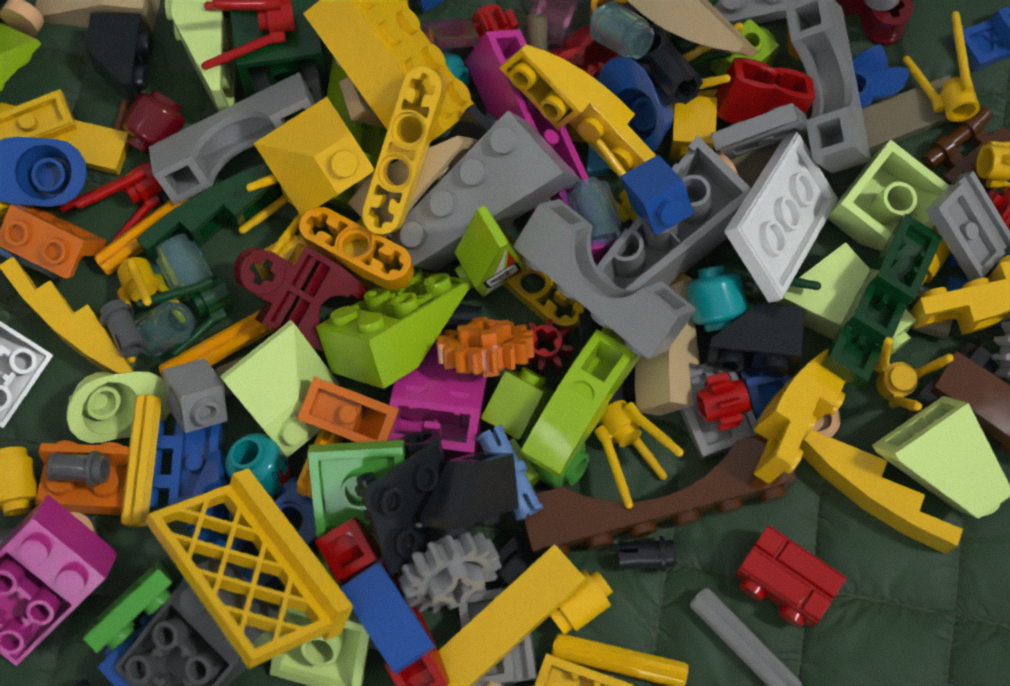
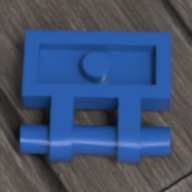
[149,420,223,510]

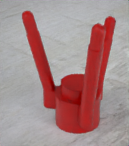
[201,0,295,70]
[59,161,163,242]

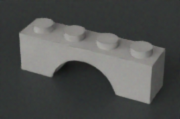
[785,0,872,173]
[149,72,317,205]
[513,199,696,360]

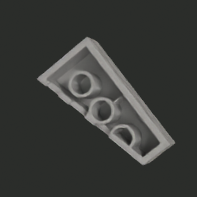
[388,111,582,272]
[597,135,751,291]

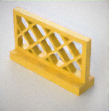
[146,468,353,669]

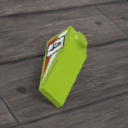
[454,205,527,297]

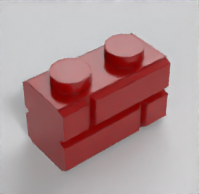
[734,525,847,628]

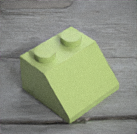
[827,140,949,251]

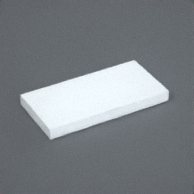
[724,132,838,303]

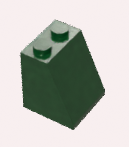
[230,0,329,97]

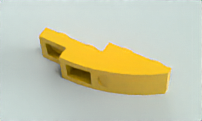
[499,44,656,172]
[909,255,1010,335]
[753,348,847,484]

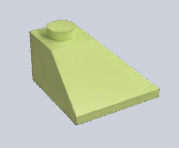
[220,320,339,458]
[270,580,370,686]

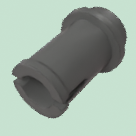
[99,299,147,358]
[47,451,110,487]

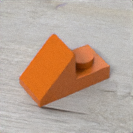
[297,377,400,442]

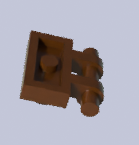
[922,106,1010,194]

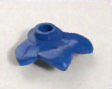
[852,44,909,109]

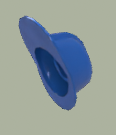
[598,56,674,152]
[0,137,87,207]

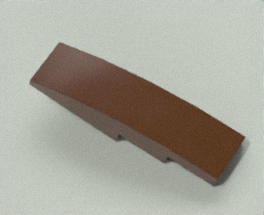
[930,351,1010,455]

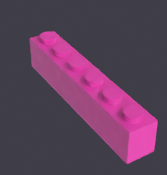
[465,29,617,266]

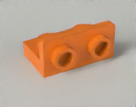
[0,204,107,279]
[35,440,129,515]

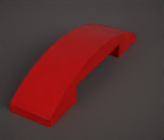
[315,517,450,686]

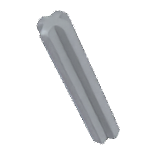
[690,588,802,686]

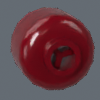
[122,89,185,155]

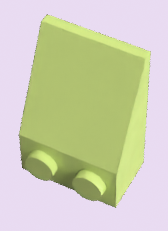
[165,0,236,112]

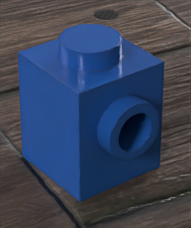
[620,155,694,236]

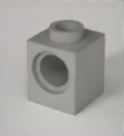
[162,358,228,434]

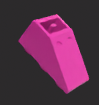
[388,331,488,462]
[0,495,118,666]

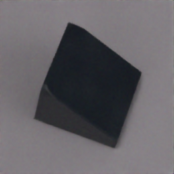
[490,531,536,589]

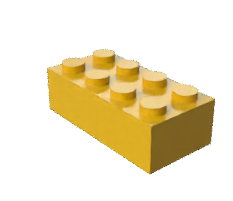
[303,0,475,143]

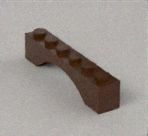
[522,434,797,558]

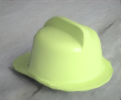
[66,371,170,443]

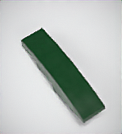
[136,163,283,265]
[821,213,942,389]

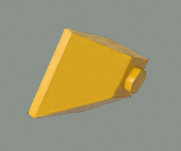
[253,96,375,217]

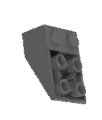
[114,559,288,686]

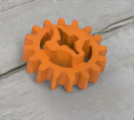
[436,317,535,377]

